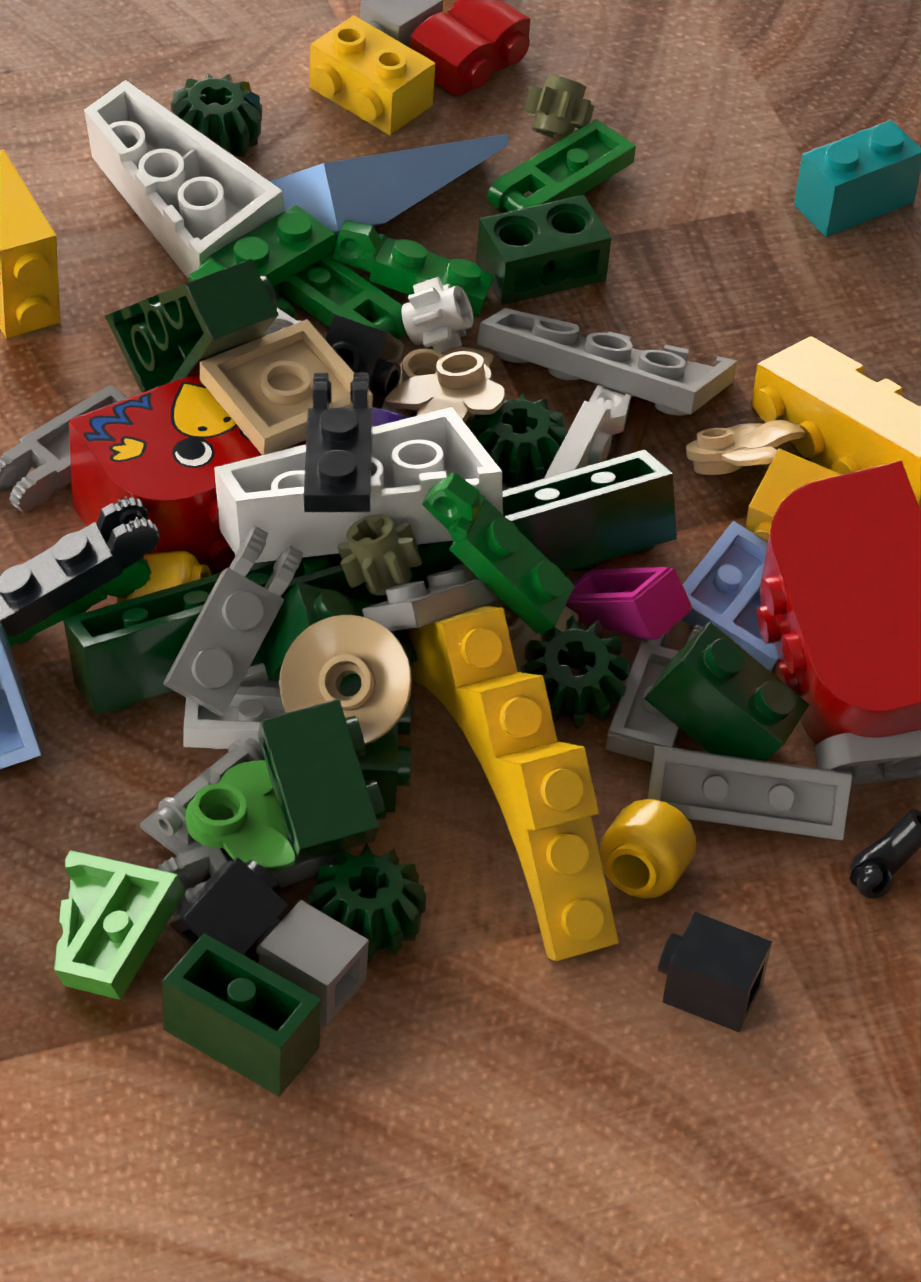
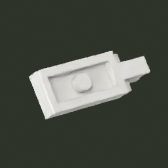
[544,385,631,479]

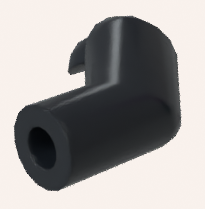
[849,808,921,899]

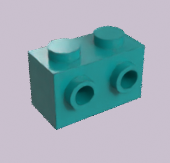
[794,120,921,237]

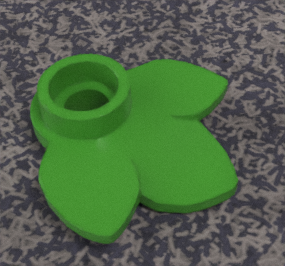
[186,760,295,872]

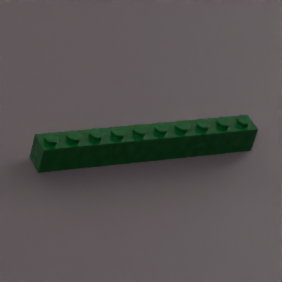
[63,450,677,714]

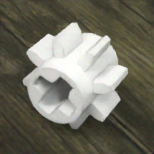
[401,277,473,353]

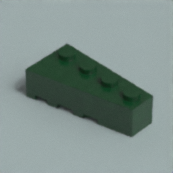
[105,259,279,393]

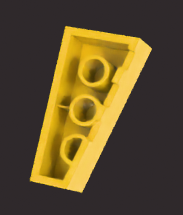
[751,336,921,511]

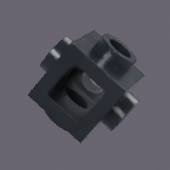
[325,314,405,409]

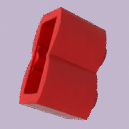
[409,0,531,96]

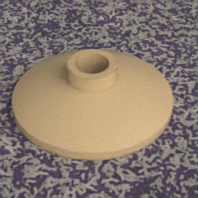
[279,615,412,745]

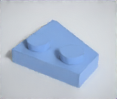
[681,521,779,672]

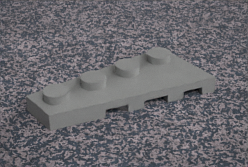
[477,308,738,416]

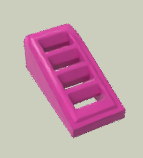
[565,567,691,640]

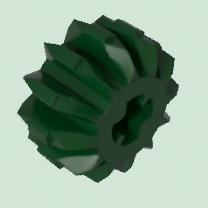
[171,73,262,157]
[469,392,568,489]
[520,615,630,729]
[309,843,426,963]

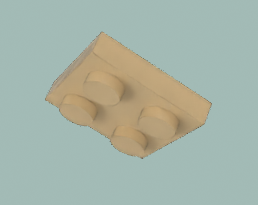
[200,319,373,455]

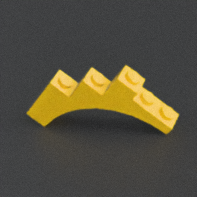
[408,606,619,961]

